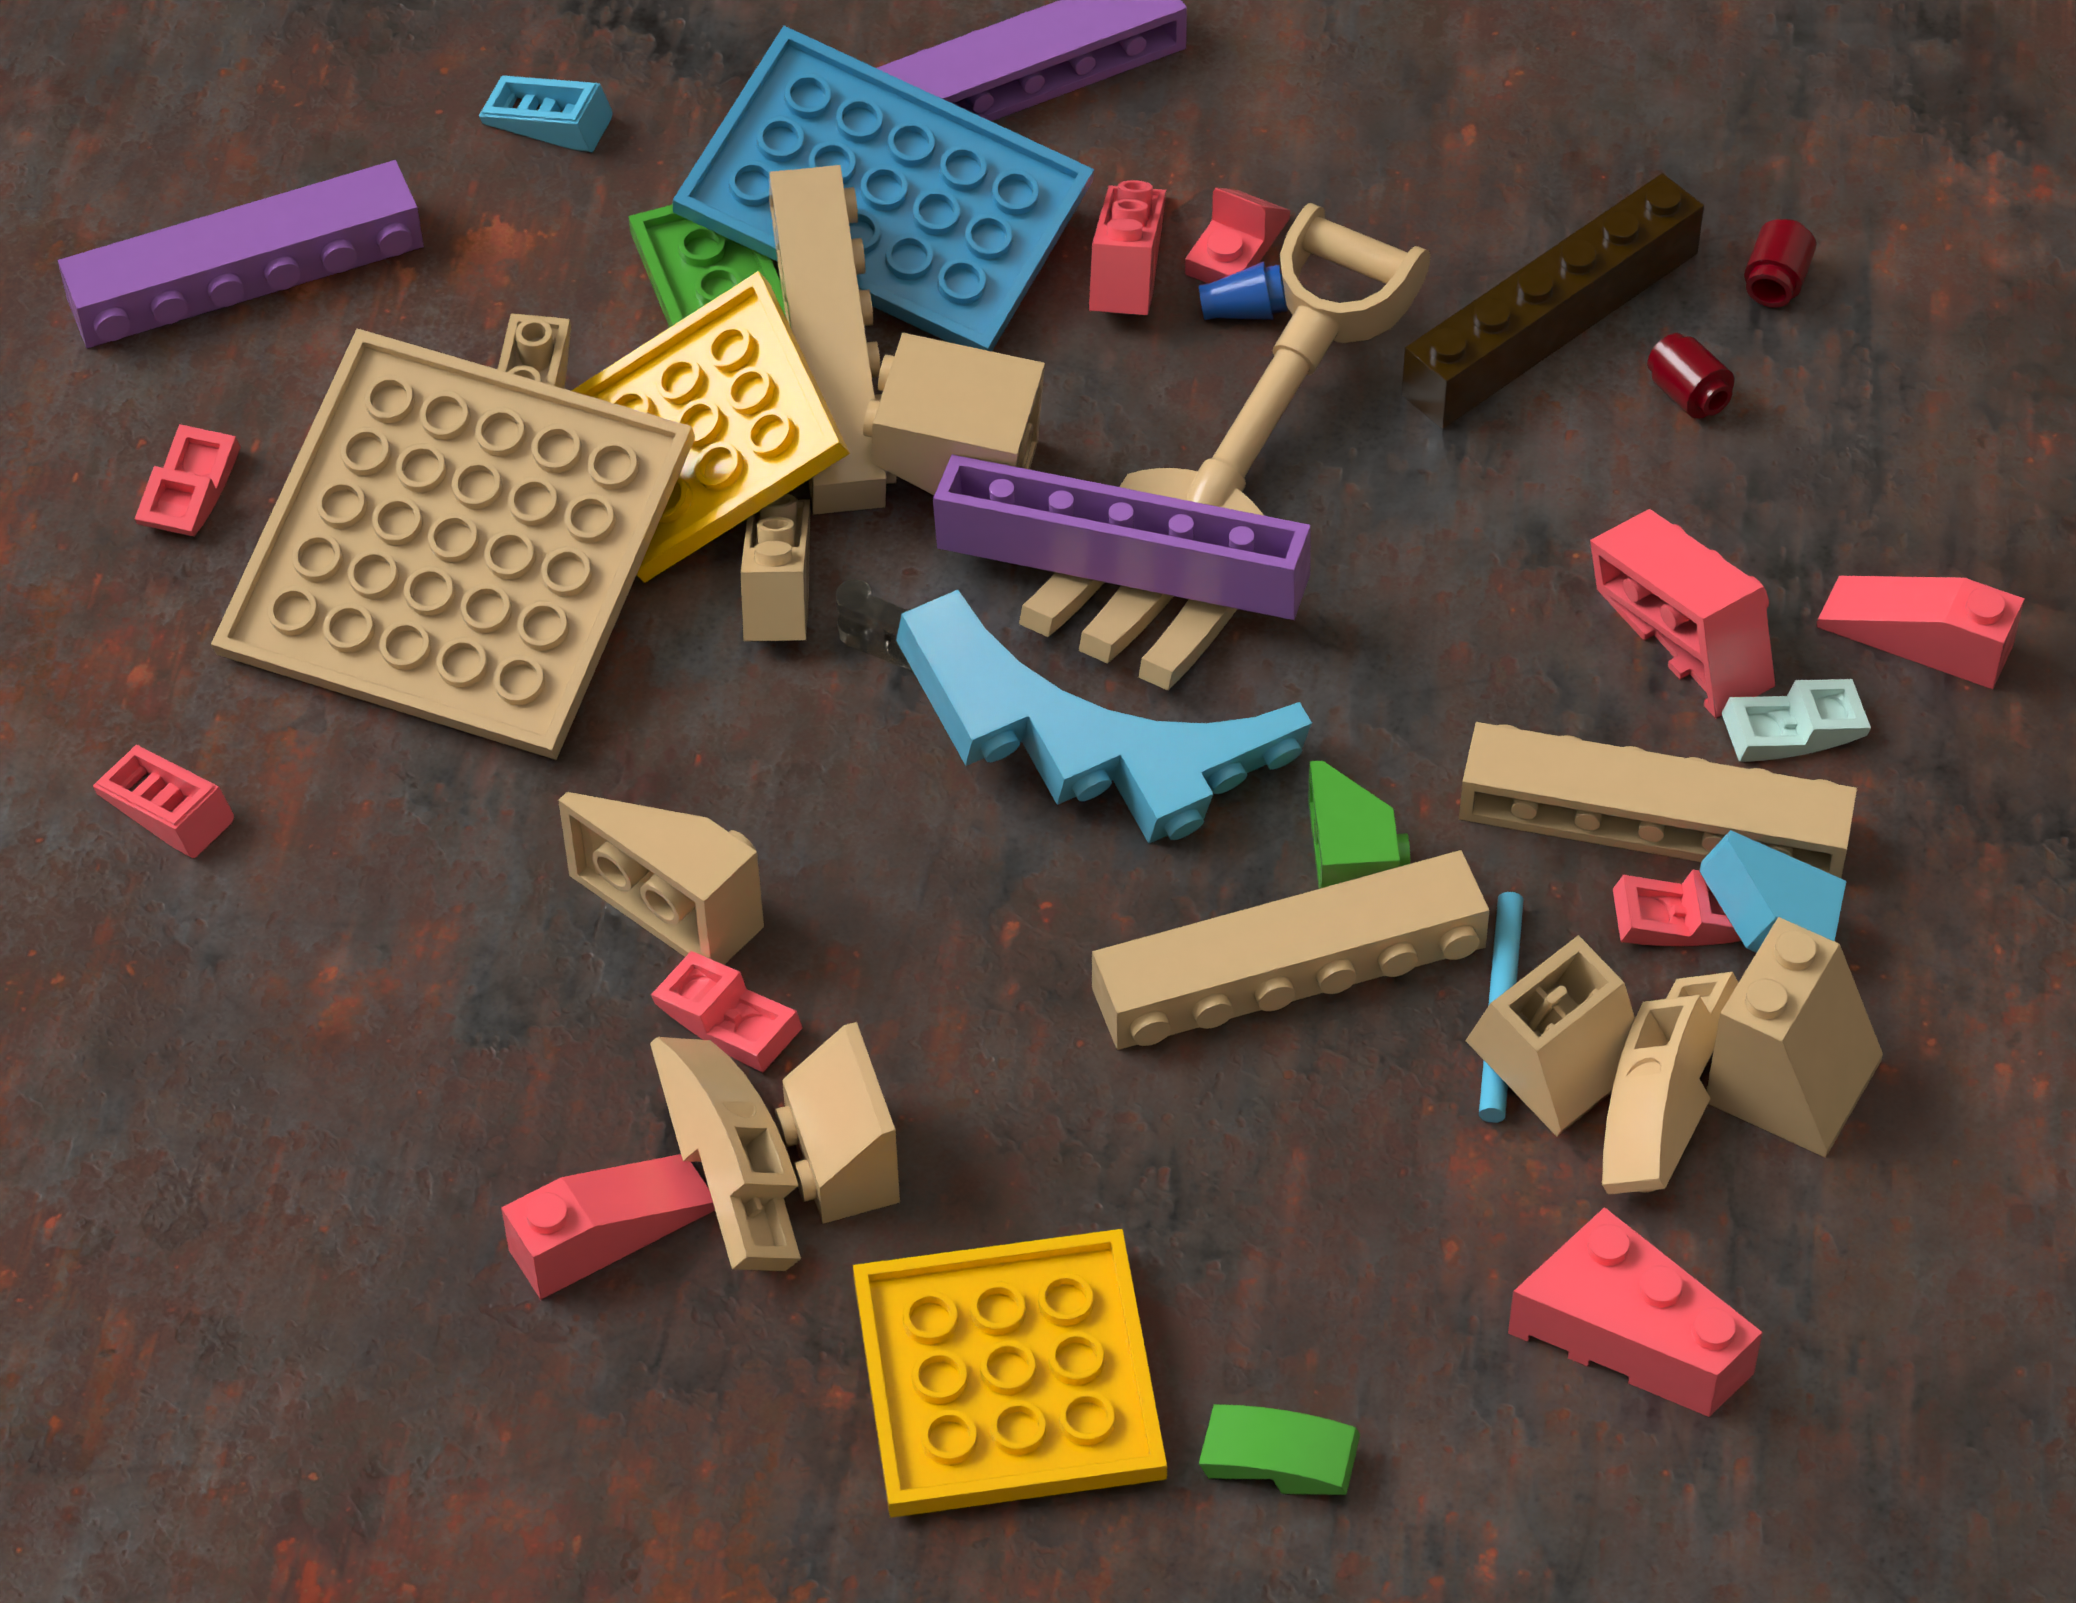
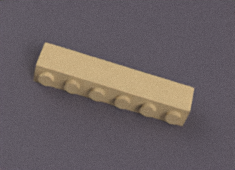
[769,165,896,515]
[1459,722,1857,878]
[1092,850,1489,1050]

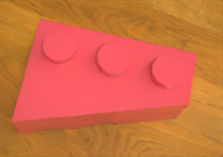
[1590,509,1775,719]
[1508,1207,1763,1417]

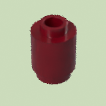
[1744,219,1817,308]
[1647,333,1735,419]

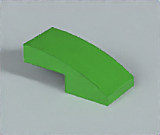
[1199,1404,1360,1495]

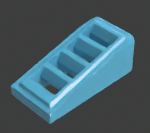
[479,75,612,152]

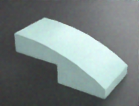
[1722,679,1871,762]

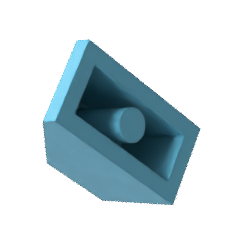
[1699,830,1846,953]

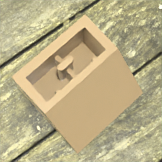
[1466,935,1635,1136]

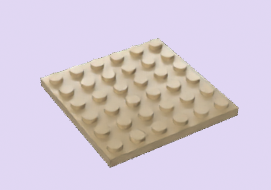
[211,328,696,760]

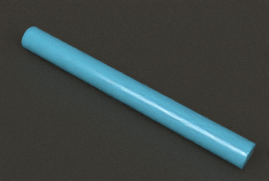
[1479,892,1524,1123]

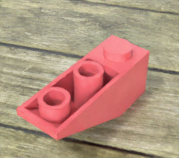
[1089,180,1166,315]

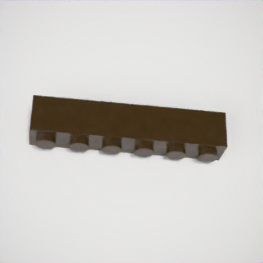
[1401,173,1704,429]

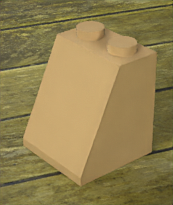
[863,332,1045,495]
[1707,917,1883,1158]

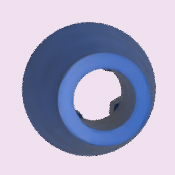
[1199,262,1288,320]

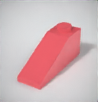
[1816,576,2025,689]
[501,1154,715,1300]

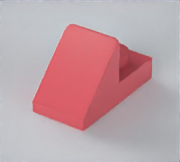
[1185,187,1290,283]

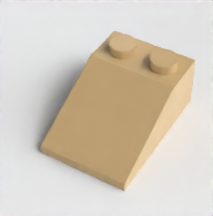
[558,792,764,965]

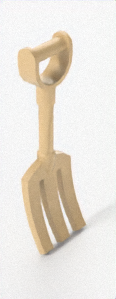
[1019,203,1430,690]

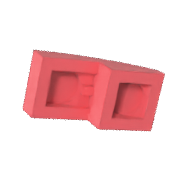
[135,424,241,537]
[1613,869,1741,946]
[651,951,803,1073]

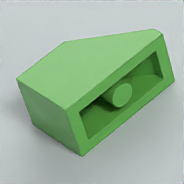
[1308,761,1410,889]

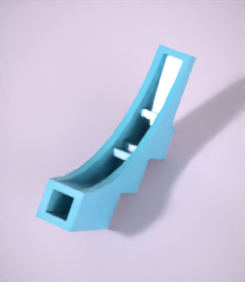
[896,590,1312,844]

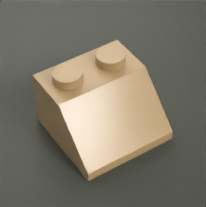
[775,1022,900,1224]

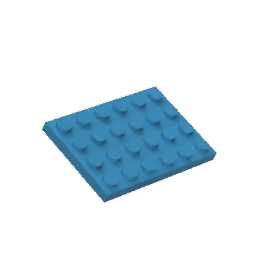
[673,26,1094,351]

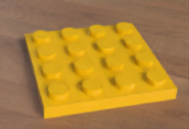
[571,271,850,583]
[853,1229,1167,1518]

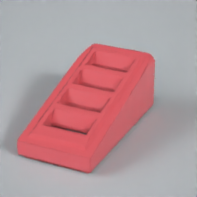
[93,745,234,858]

